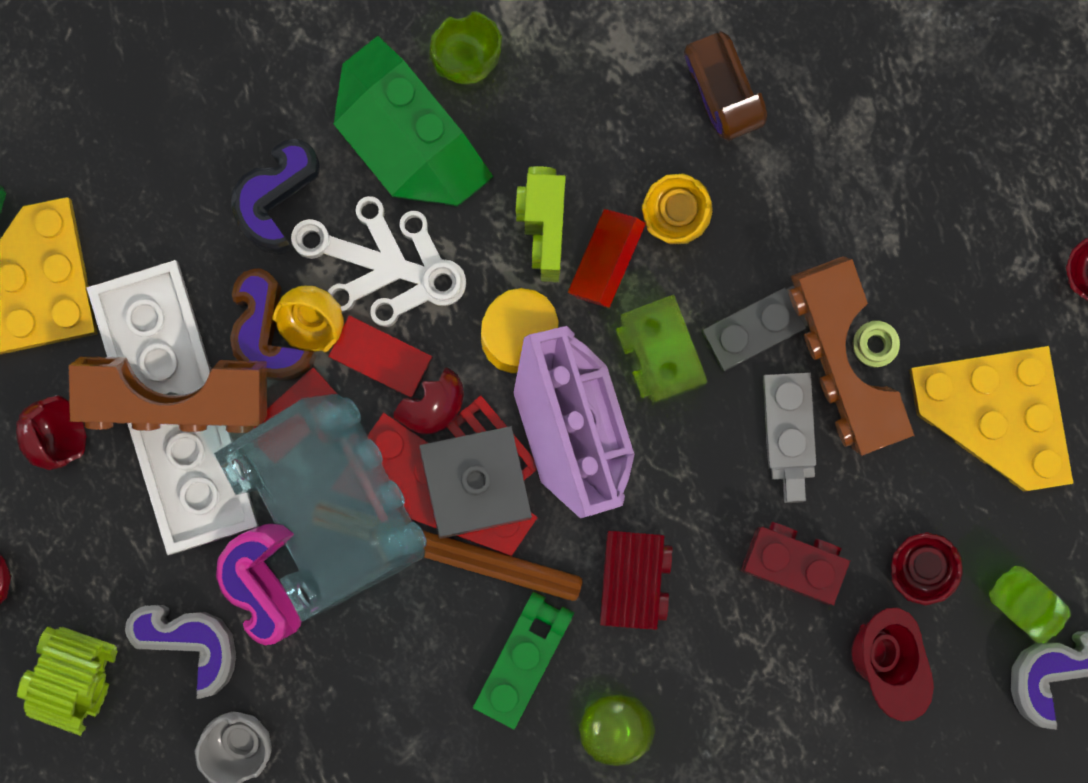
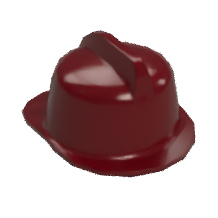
[852,608,934,722]

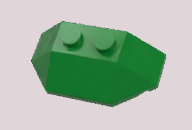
[334,36,494,206]

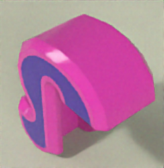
[216,524,302,645]

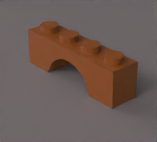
[789,256,915,455]
[69,357,267,433]

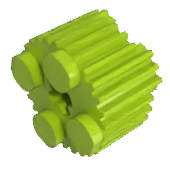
[17,627,118,736]

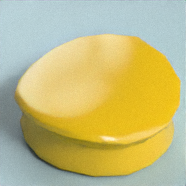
[481,288,559,373]

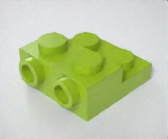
[516,166,565,282]

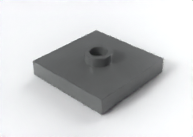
[419,426,532,539]

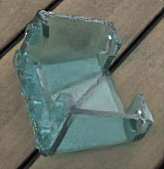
[214,394,427,622]

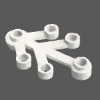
[291,196,466,327]

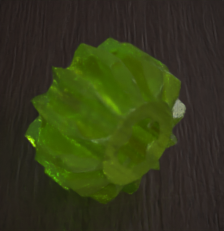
[989,566,1071,643]

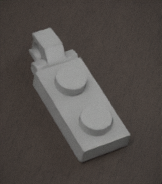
[763,373,816,503]

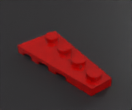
[331,413,538,556]

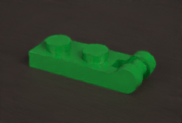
[473,591,575,730]

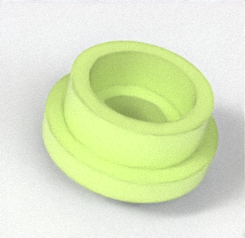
[853,321,900,367]

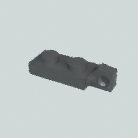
[702,285,808,372]

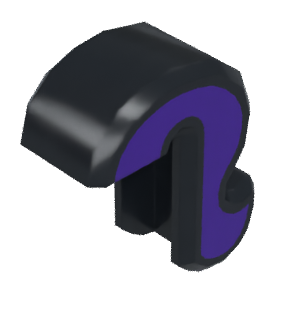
[231,139,320,255]

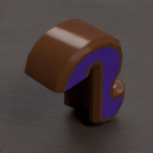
[684,31,767,141]
[230,268,317,381]

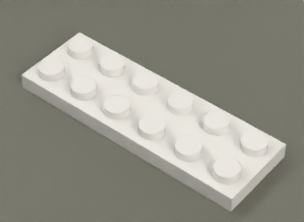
[87,260,259,555]

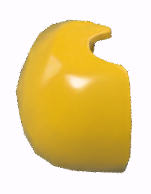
[641,173,712,244]
[272,285,344,352]

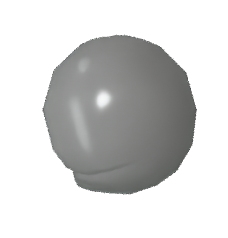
[194,712,272,783]

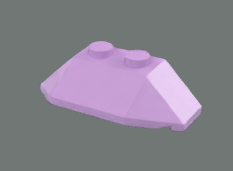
[514,326,635,518]

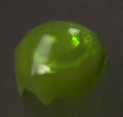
[429,11,502,84]
[579,695,656,766]

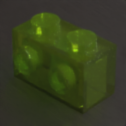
[615,294,708,405]

